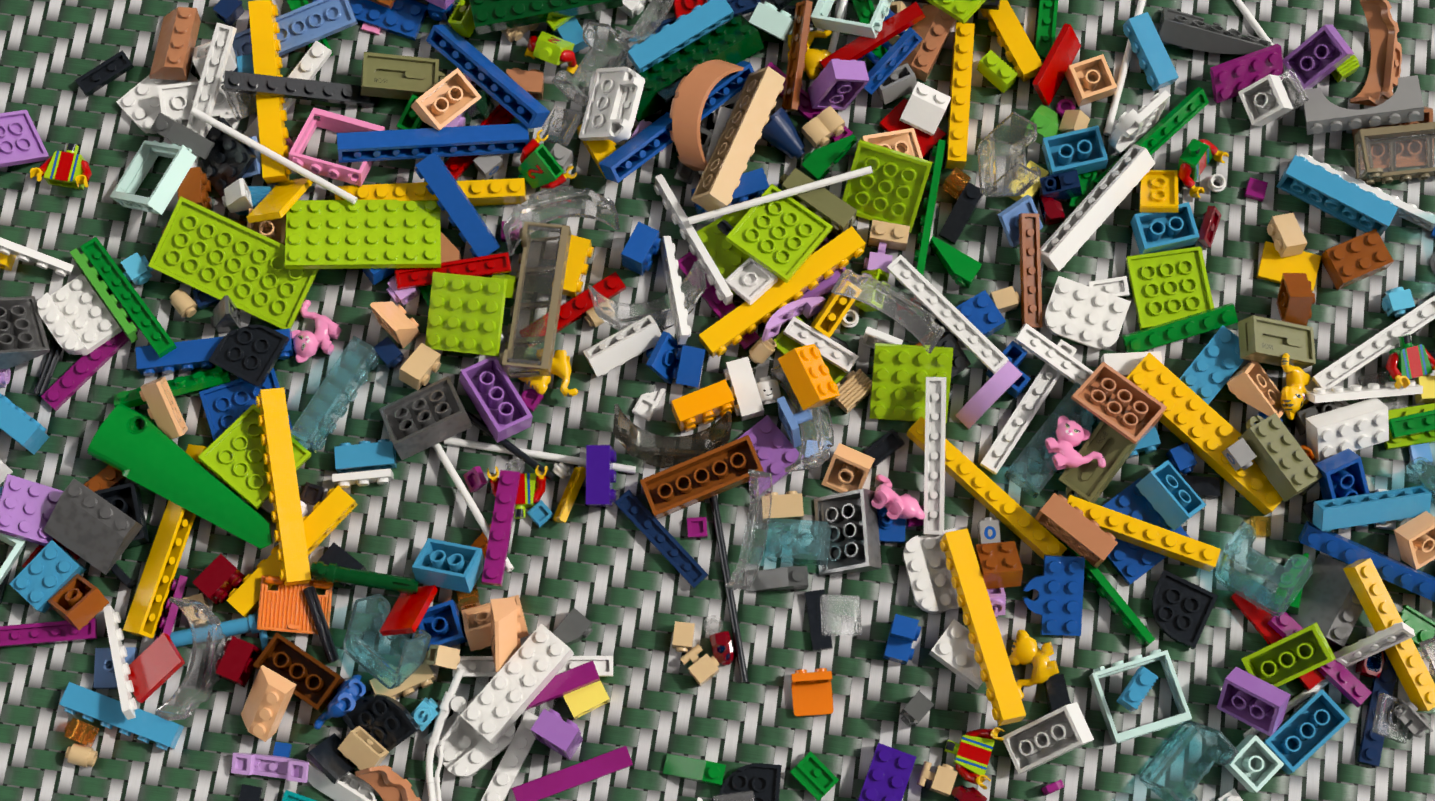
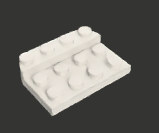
[578,67,645,143]
[116,72,198,134]
[158,78,240,138]
[1108,90,1171,154]
[37,274,123,356]
[1044,276,1131,350]
[902,528,962,614]
[423,695,516,778]

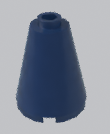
[761,107,806,159]

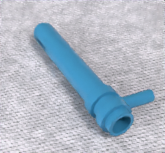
[170,613,269,651]

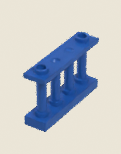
[857,9,923,95]

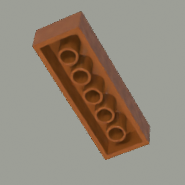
[640,435,765,520]

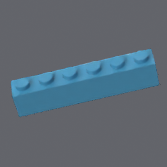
[628,0,734,73]
[1313,486,1432,532]
[59,682,184,751]

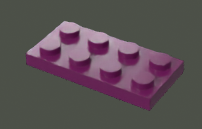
[1210,43,1285,103]

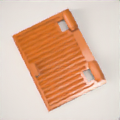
[257,576,333,635]

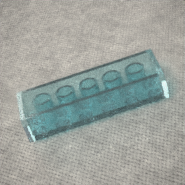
[290,336,379,454]
[1004,382,1098,499]

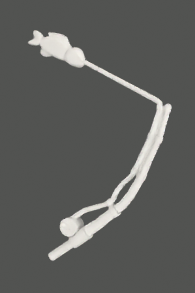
[426,667,468,801]

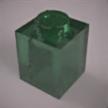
[466,90,494,120]

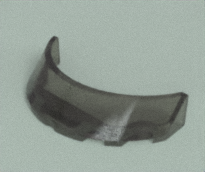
[613,404,732,468]

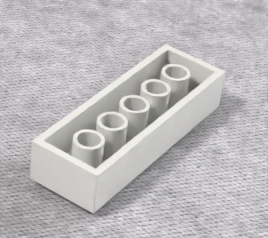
[460,624,574,745]

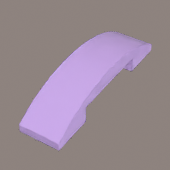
[762,297,826,341]
[955,361,1023,429]
[231,752,309,783]

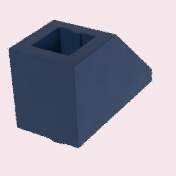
[1040,169,1082,200]

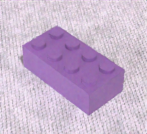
[459,356,533,443]
[531,708,583,760]

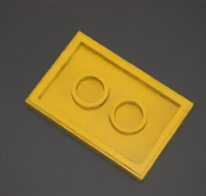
[1140,170,1179,213]
[1256,241,1321,292]

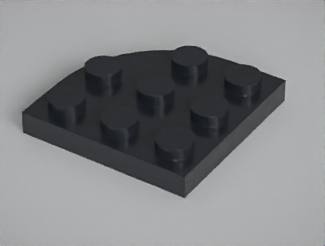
[202,118,256,197]
[209,324,290,389]
[1151,570,1218,649]
[342,694,420,752]
[718,763,782,801]

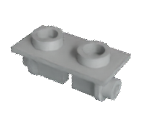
[1394,699,1433,738]

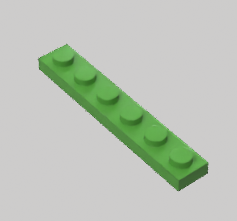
[70,248,138,343]

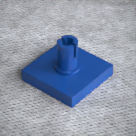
[646,331,682,384]
[877,507,906,544]

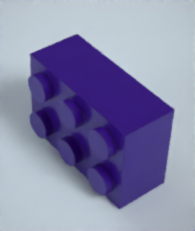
[586,445,617,507]
[857,743,916,801]

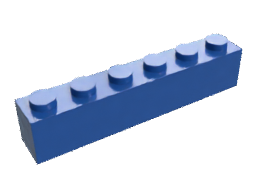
[415,151,500,257]

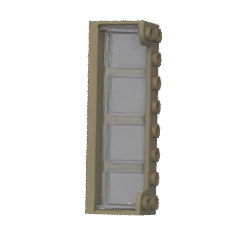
[1354,122,1435,185]
[499,221,571,378]

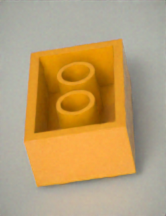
[778,344,840,411]
[671,379,735,432]

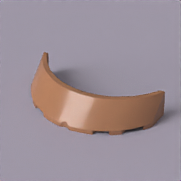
[1350,0,1402,106]
[670,60,744,171]
[355,765,421,801]

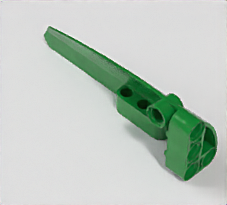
[87,403,273,549]

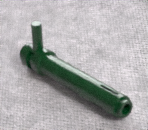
[310,561,419,594]

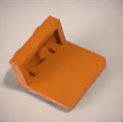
[791,668,834,717]

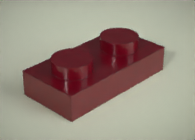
[1198,206,1221,248]

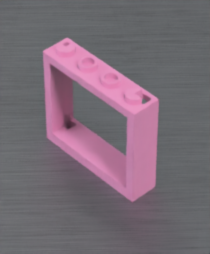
[289,108,385,186]

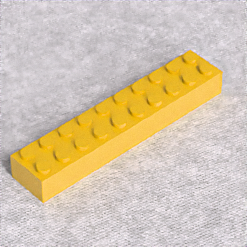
[1126,352,1283,515]

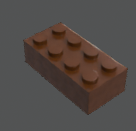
[253,632,345,713]

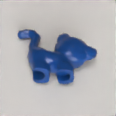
[314,675,366,730]

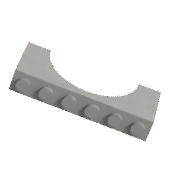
[1302,75,1424,135]

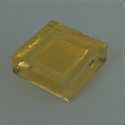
[1249,516,1271,537]

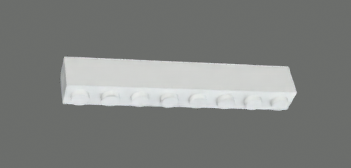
[1040,144,1156,272]

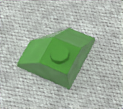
[1023,104,1063,145]

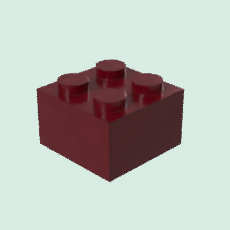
[192,554,245,605]
[215,636,262,688]

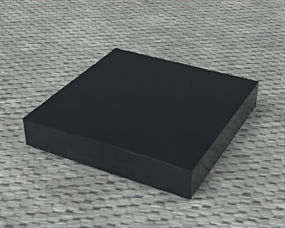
[306,733,357,784]

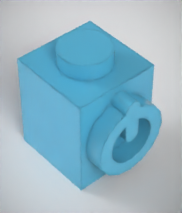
[121,252,153,286]
[1382,287,1415,318]
[411,697,440,732]

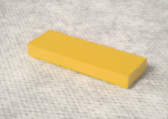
[552,467,586,523]

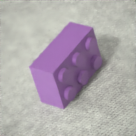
[1283,24,1354,90]
[808,58,869,110]
[1217,667,1291,737]

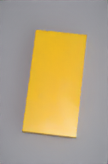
[246,178,314,223]

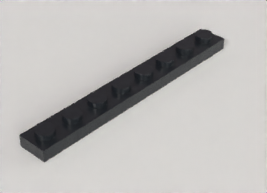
[223,71,375,107]

